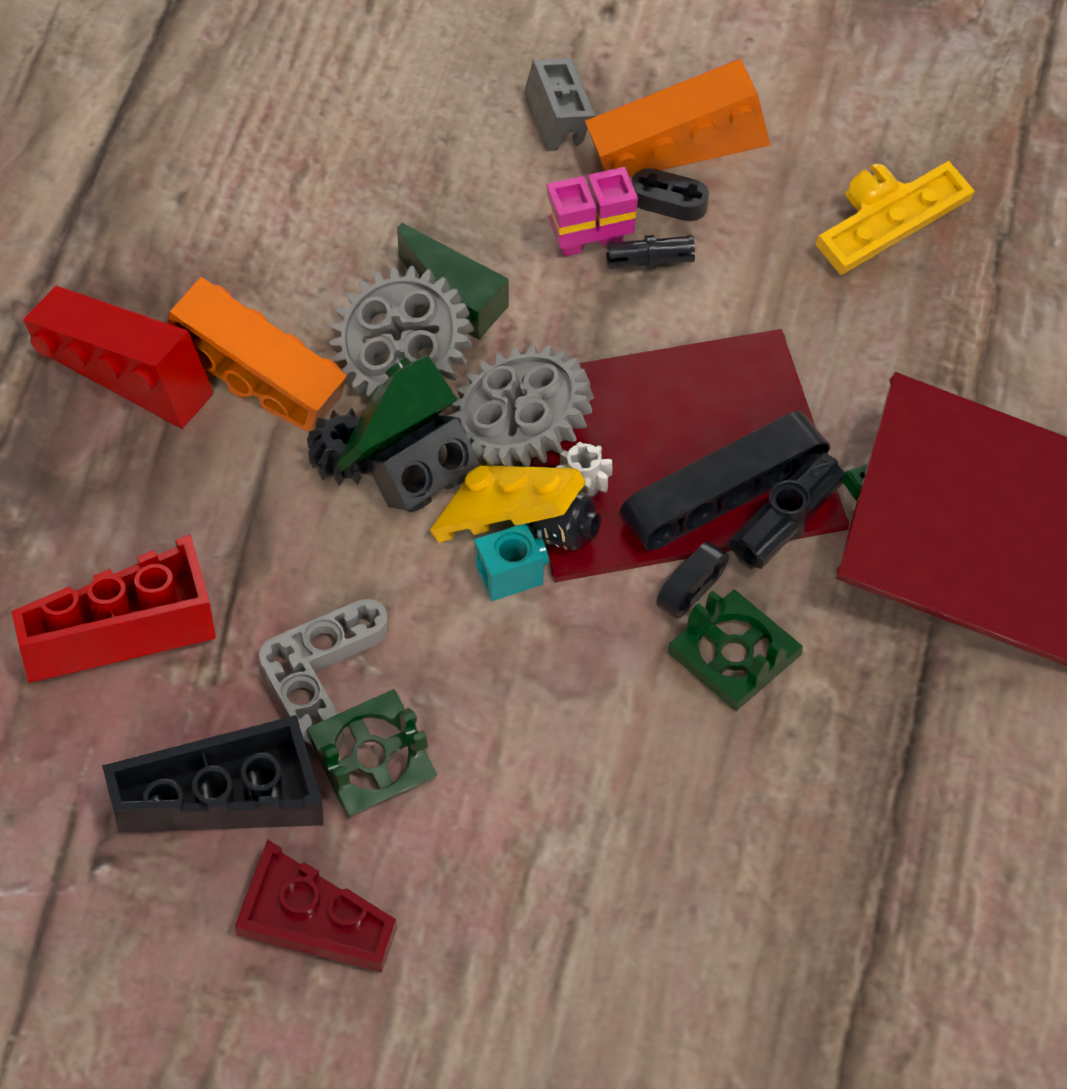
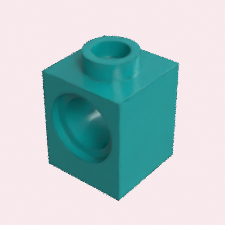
[474,523,549,602]

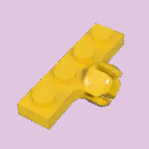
[815,161,975,275]

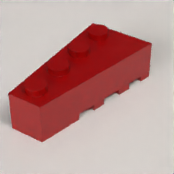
[23,285,214,429]
[11,534,216,683]

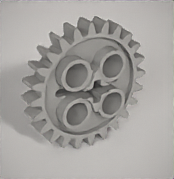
[329,266,473,399]
[449,344,594,467]

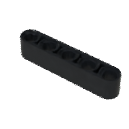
[619,411,830,551]

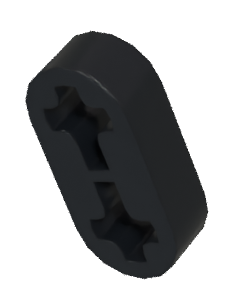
[631,168,709,221]
[656,541,729,619]

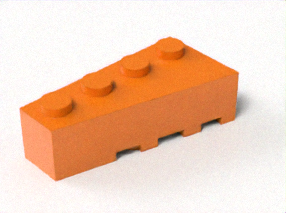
[585,58,770,178]
[167,277,347,432]

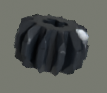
[307,408,383,486]

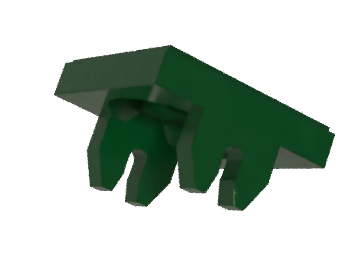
[668,589,803,711]
[306,689,437,819]

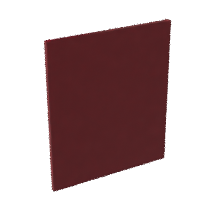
[529,329,849,583]
[835,372,1067,666]

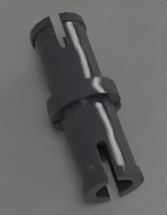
[606,235,695,270]

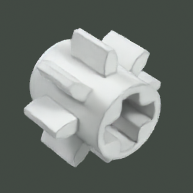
[556,442,612,496]

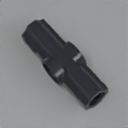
[730,452,845,569]

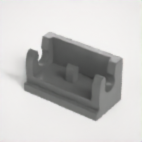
[524,58,595,151]

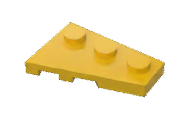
[430,465,586,543]

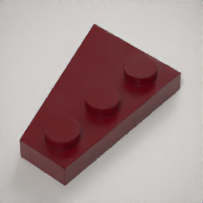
[235,839,397,973]

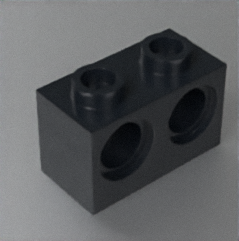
[365,415,480,512]

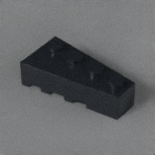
[102,715,324,833]

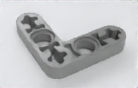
[259,599,388,758]

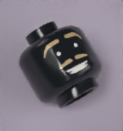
[529,492,601,551]

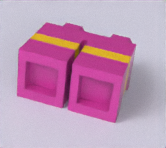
[546,167,638,256]

